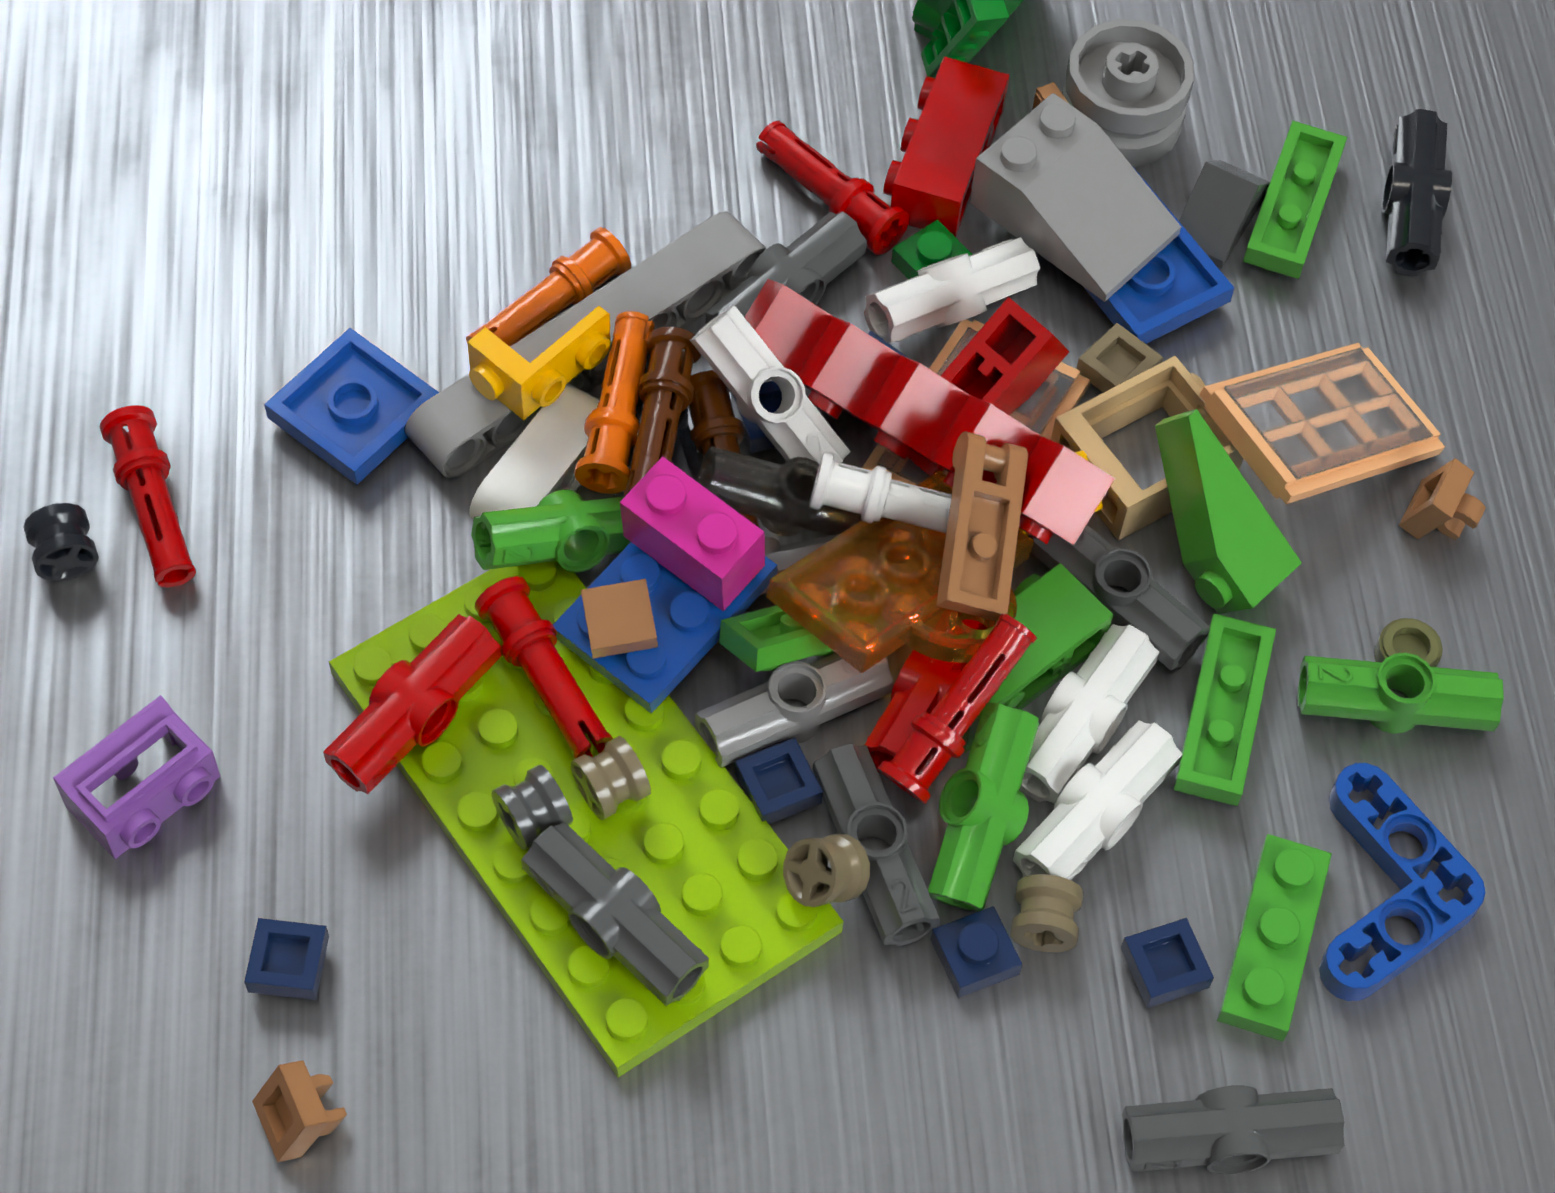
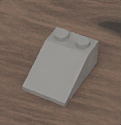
[970,93,1181,302]

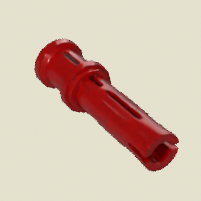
[756,120,910,255]
[99,405,196,588]
[474,576,613,759]
[877,613,1037,804]

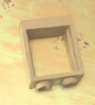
[1051,356,1243,541]

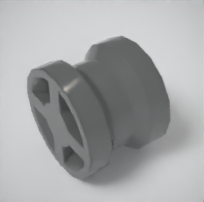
[491,765,573,850]

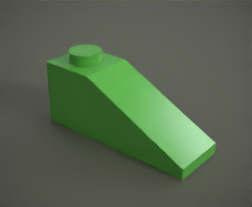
[1155,409,1302,614]
[962,563,1113,753]

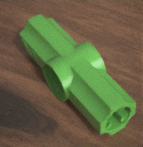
[471,489,630,572]
[1297,653,1504,734]
[928,703,1039,912]

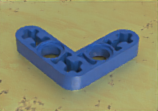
[1319,763,1486,1001]

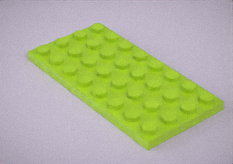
[329,561,844,1078]

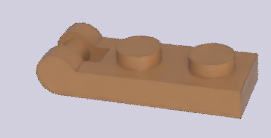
[936,431,1028,621]

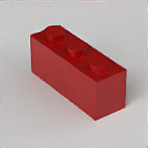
[883,56,1010,237]

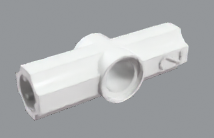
[863,237,1040,343]
[690,305,851,486]
[1020,624,1159,804]
[1013,720,1183,880]

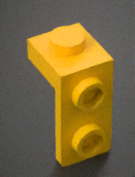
[467,306,611,421]

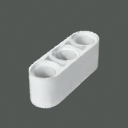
[469,383,599,520]

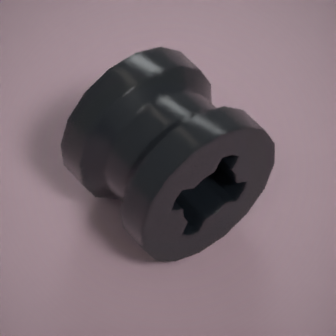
[23,503,99,581]

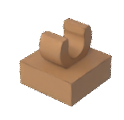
[1399,458,1486,540]
[252,1060,347,1162]

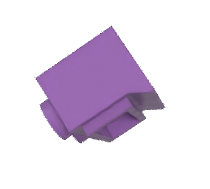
[53,695,221,859]

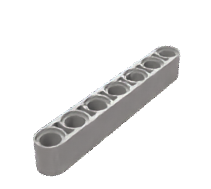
[405,211,767,478]

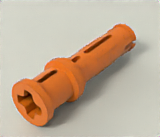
[466,227,631,346]
[574,311,655,494]

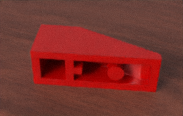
[907,297,1069,479]

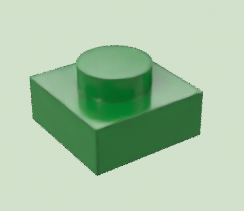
[891,220,973,279]

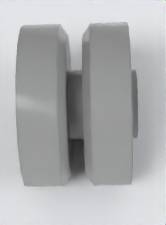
[1062,19,1194,167]

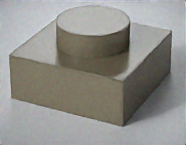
[1076,323,1163,393]

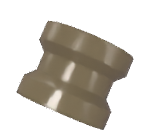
[571,736,651,820]
[783,834,870,907]
[1010,874,1084,952]

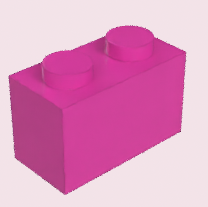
[620,456,765,611]

